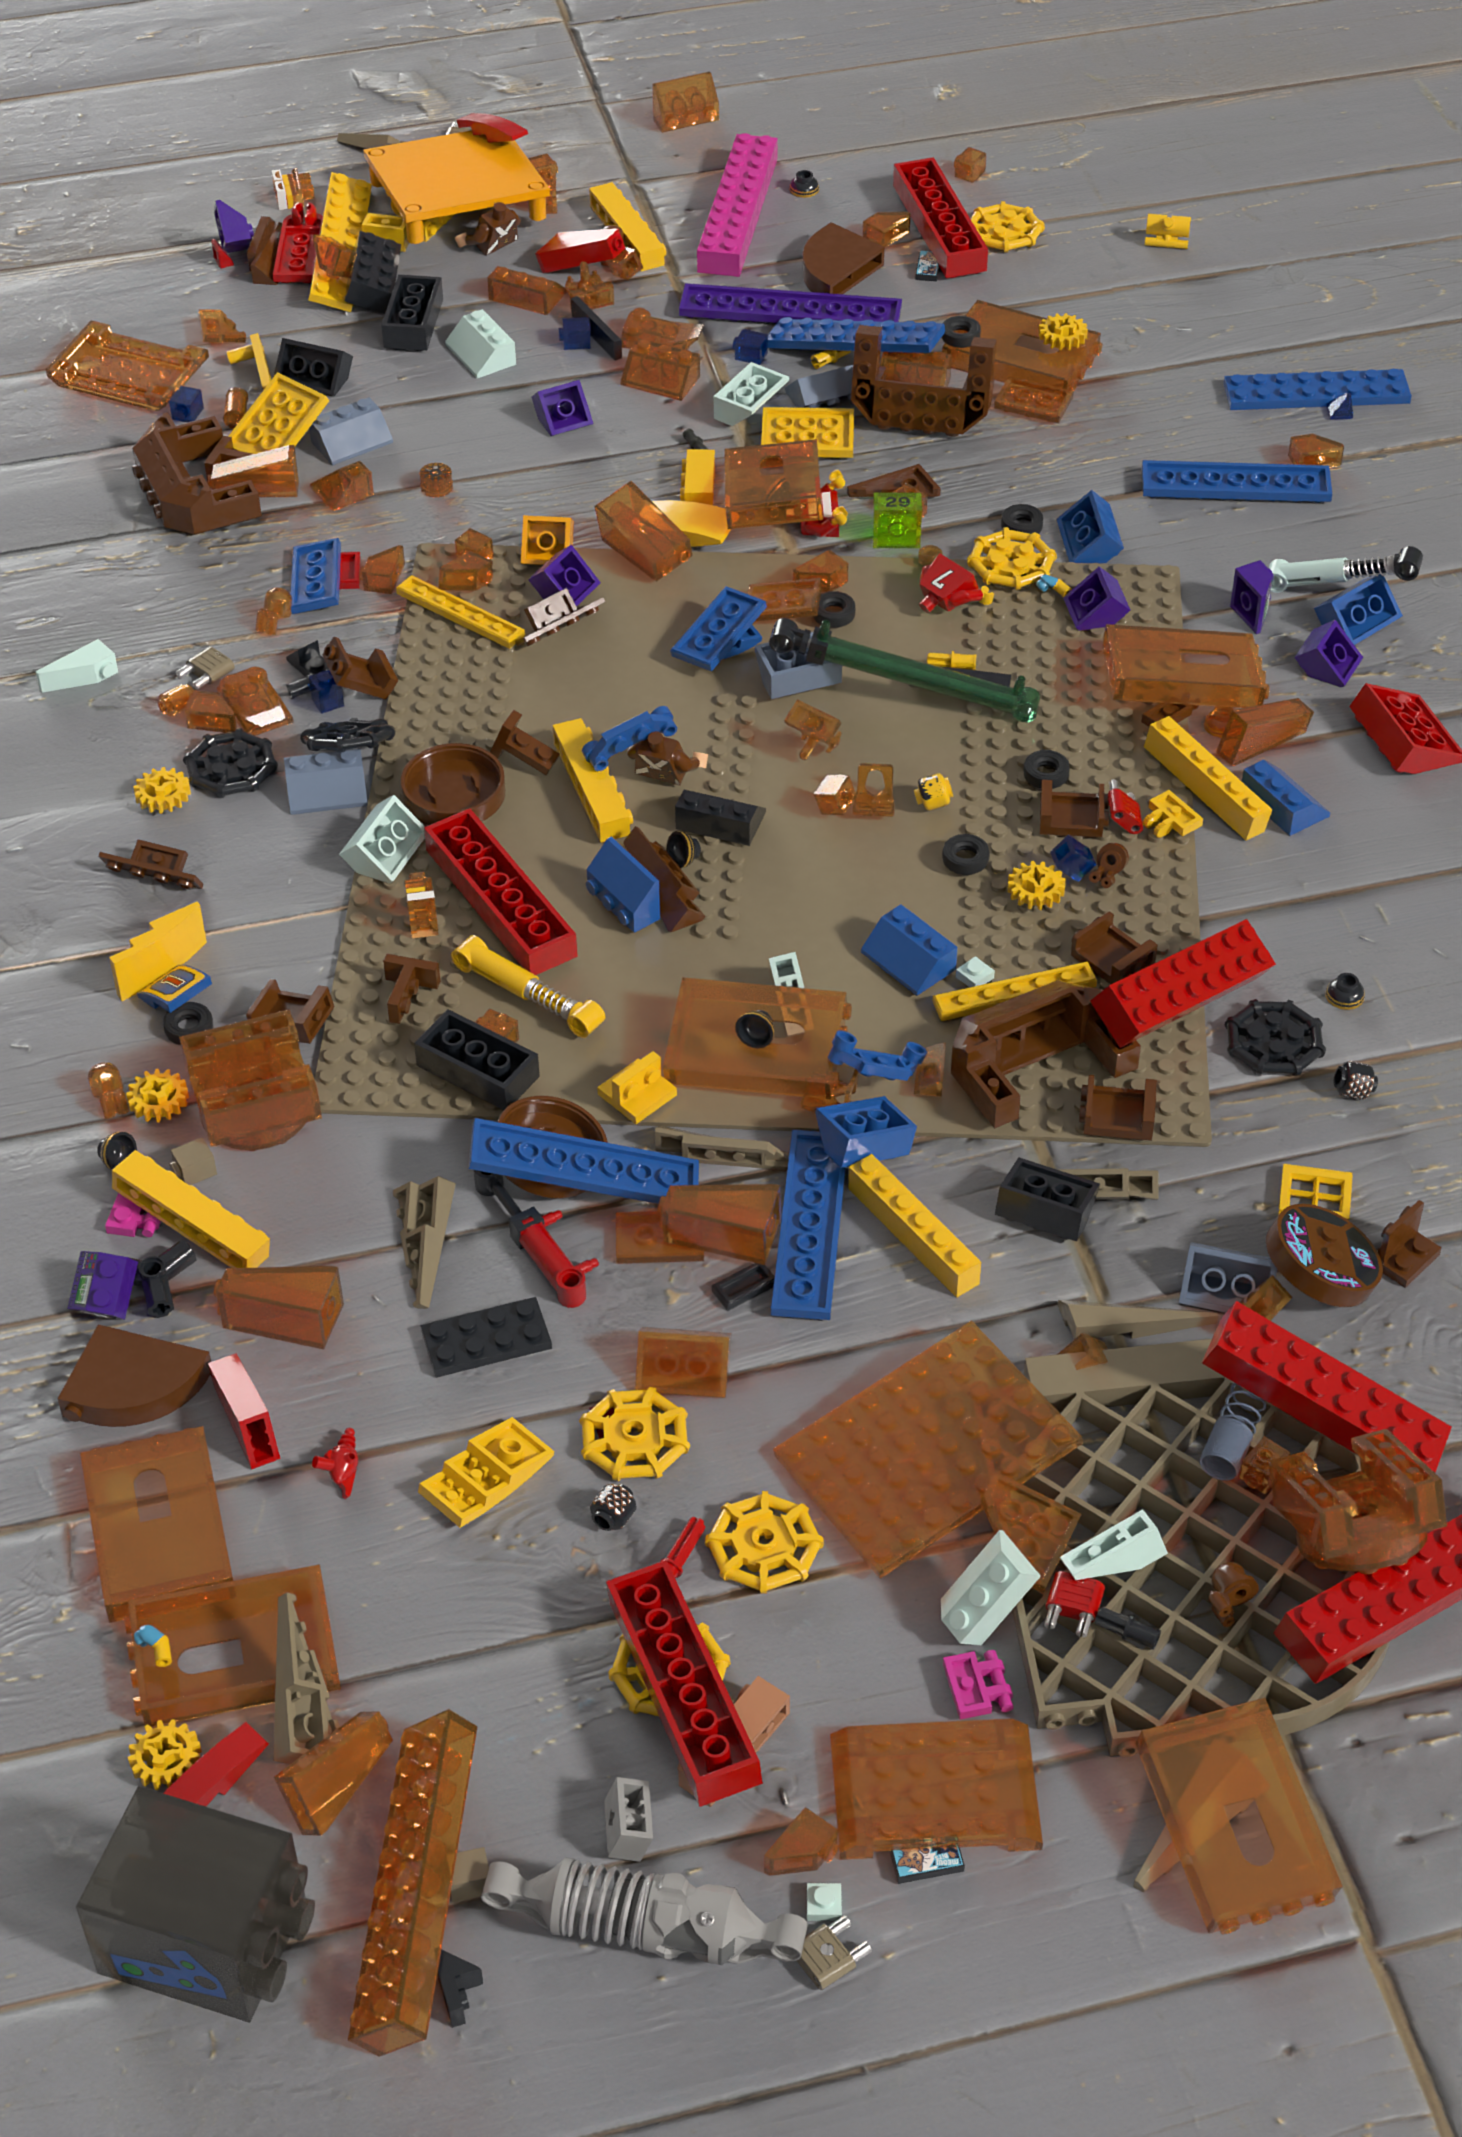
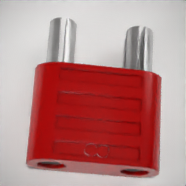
[1107,779,1143,834]
[1044,1571,1105,1638]

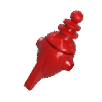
[312,1427,358,1499]

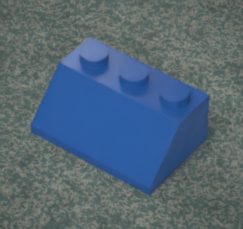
[1056,490,1124,564]
[1314,573,1403,645]
[1242,760,1330,836]
[586,837,660,933]
[861,904,958,996]
[815,1096,917,1168]

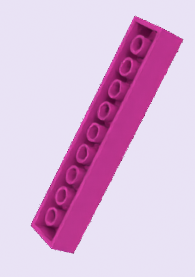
[697,133,778,277]

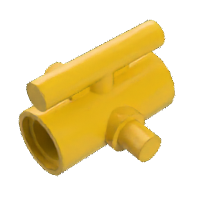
[1145,213,1191,249]

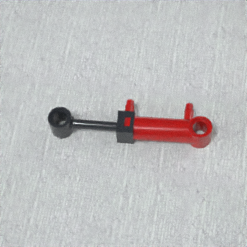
[474,1170,599,1308]

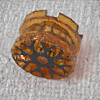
[419,463,453,498]

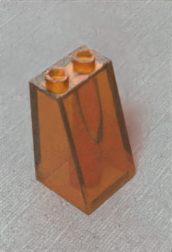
[594,481,693,582]
[658,1184,782,1265]
[214,1266,344,1350]

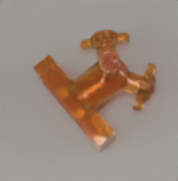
[565,262,614,310]
[784,699,842,760]

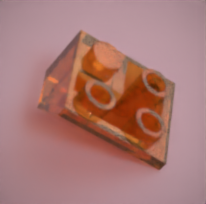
[310,461,374,511]

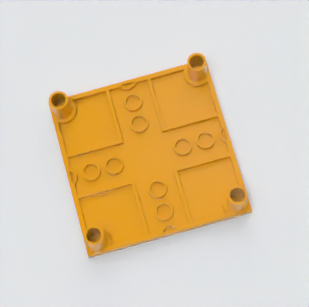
[363,130,550,244]

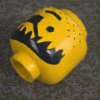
[914,773,954,811]

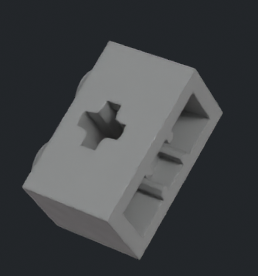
[604,1777,653,1861]

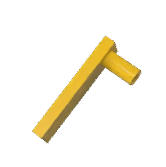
[227,333,271,390]

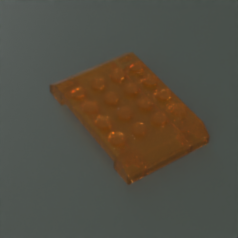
[46,320,209,411]
[830,1719,1043,1860]

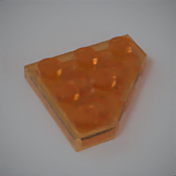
[981,1471,1081,1593]

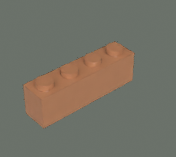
[677,1676,790,1807]

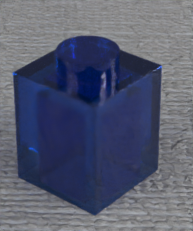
[558,317,591,350]
[732,329,768,365]
[169,385,204,423]
[309,670,344,714]
[1050,835,1097,882]

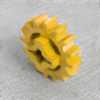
[1038,313,1088,350]
[133,767,191,814]
[1007,861,1066,910]
[126,1068,189,1123]
[128,1719,202,1790]

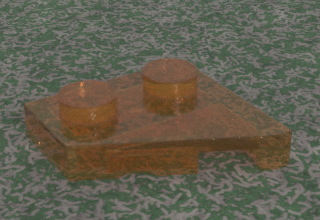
[198,309,246,343]

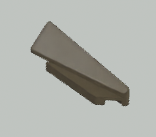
[655,1126,789,1171]
[1057,1168,1160,1200]

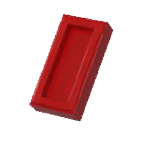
[340,552,361,589]

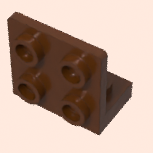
[1378,1200,1442,1288]

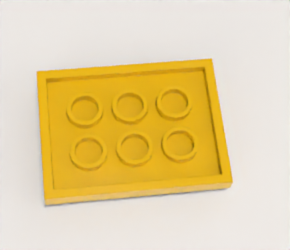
[228,372,329,472]
[761,407,854,458]

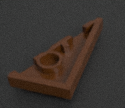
[847,464,941,497]

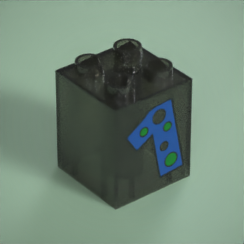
[76,1786,315,2023]

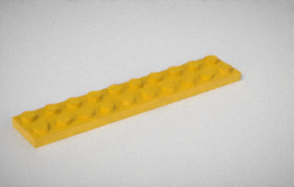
[308,172,372,312]

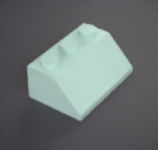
[445,309,516,379]
[713,362,789,426]
[339,795,425,883]
[941,1530,1041,1646]

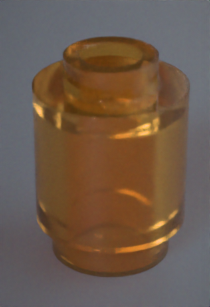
[158,684,196,717]

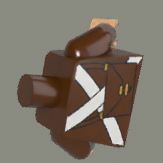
[455,202,521,256]
[627,731,708,785]

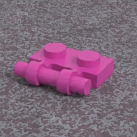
[105,1193,161,1237]
[943,1650,1014,1720]

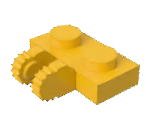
[1142,790,1203,838]

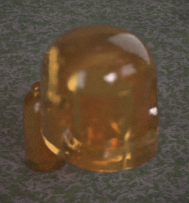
[255,587,292,635]
[88,1062,129,1119]

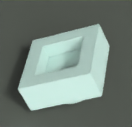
[956,956,995,987]
[807,1883,842,1921]

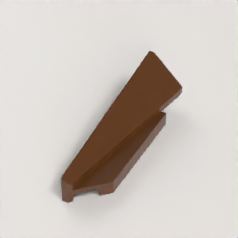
[247,216,282,285]
[623,826,706,932]

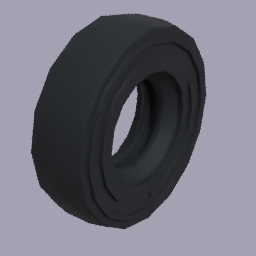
[941,316,981,348]
[1001,504,1043,534]
[812,591,856,628]
[1023,750,1070,789]
[942,834,990,875]
[163,1002,213,1046]

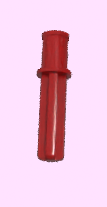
[660,1517,706,1578]

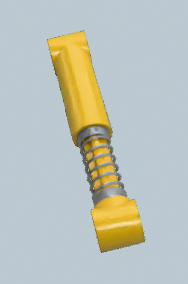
[451,935,606,1038]

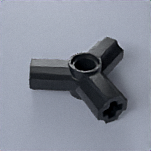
[128,1240,197,1318]

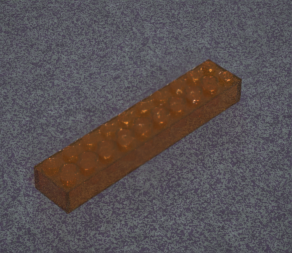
[348,1709,478,2057]

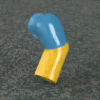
[1036,574,1072,597]
[134,1625,172,1667]

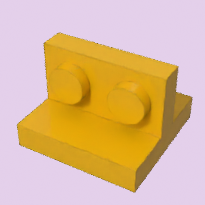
[597,1051,677,1124]

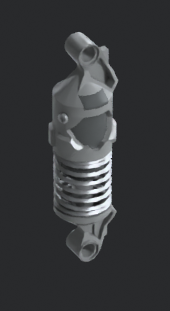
[481,1857,808,1965]

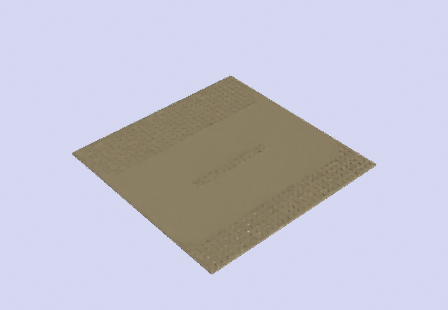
[309,543,1212,1147]

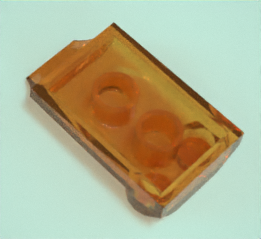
[621,308,704,357]
[217,666,294,736]

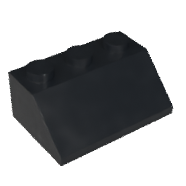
[273,338,353,396]
[675,789,766,846]
[995,1157,1100,1242]

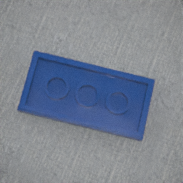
[290,538,341,614]
[670,586,767,672]

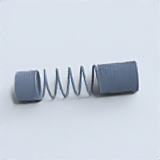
[1199,1383,1266,1480]

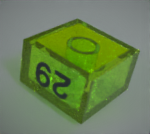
[872,492,922,548]

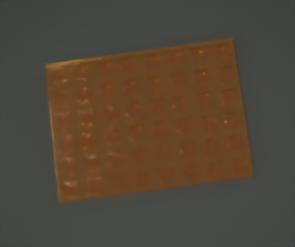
[773,1320,1083,1579]

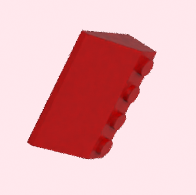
[1349,683,1462,774]

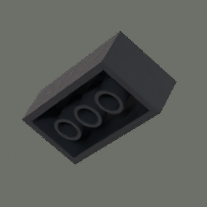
[344,231,401,314]
[381,274,443,351]
[414,1009,540,1110]

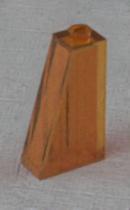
[208,445,299,497]
[1216,698,1314,766]
[274,1711,393,1836]

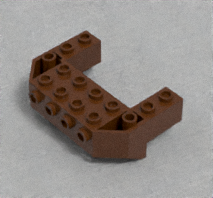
[851,325,997,437]
[132,412,262,534]
[951,980,1141,1129]

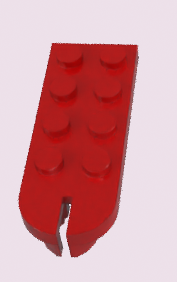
[273,202,323,283]

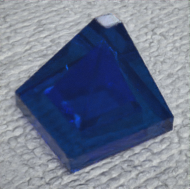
[1326,393,1353,420]

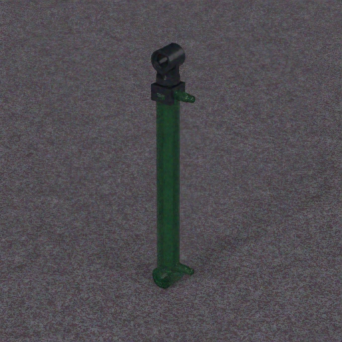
[769,618,1040,722]

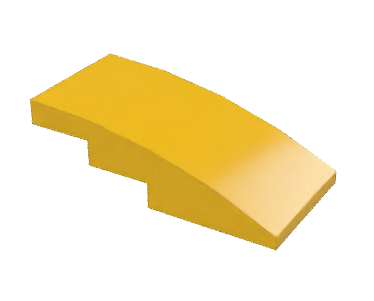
[631,500,740,548]
[109,901,207,1001]
[418,1417,555,1528]

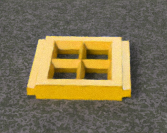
[1278,1164,1353,1220]

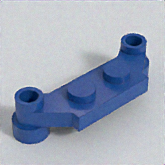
[582,706,677,771]
[828,1030,927,1081]

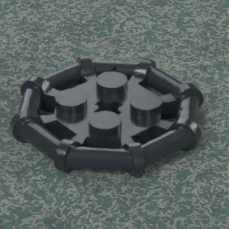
[300,718,396,753]
[183,728,278,798]
[1224,999,1326,1076]

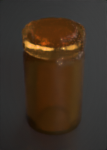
[223,387,249,429]

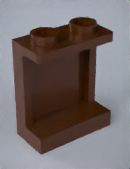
[322,637,398,700]
[1039,780,1109,837]
[1071,911,1158,984]
[246,979,335,1044]
[1079,1075,1157,1141]

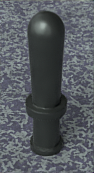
[683,428,709,450]

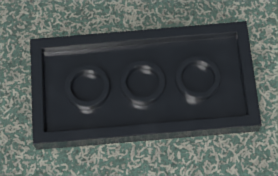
[421,1297,552,1378]

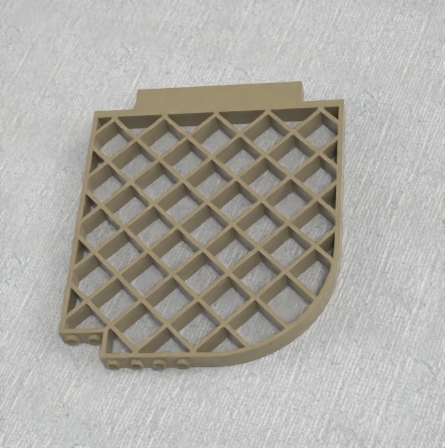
[970,1339,1392,1757]

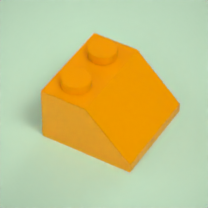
[521,515,574,565]

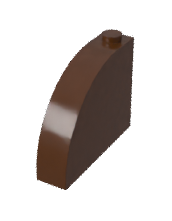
[803,222,885,294]
[57,1324,211,1427]

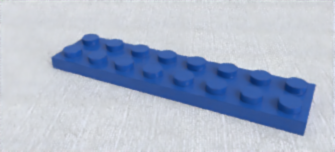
[764,317,945,353]
[1223,368,1412,410]
[1142,460,1332,502]
[469,1118,699,1211]
[771,1130,846,1320]

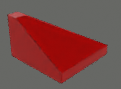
[211,238,234,269]

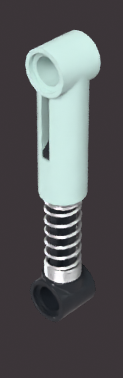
[1268,546,1423,593]

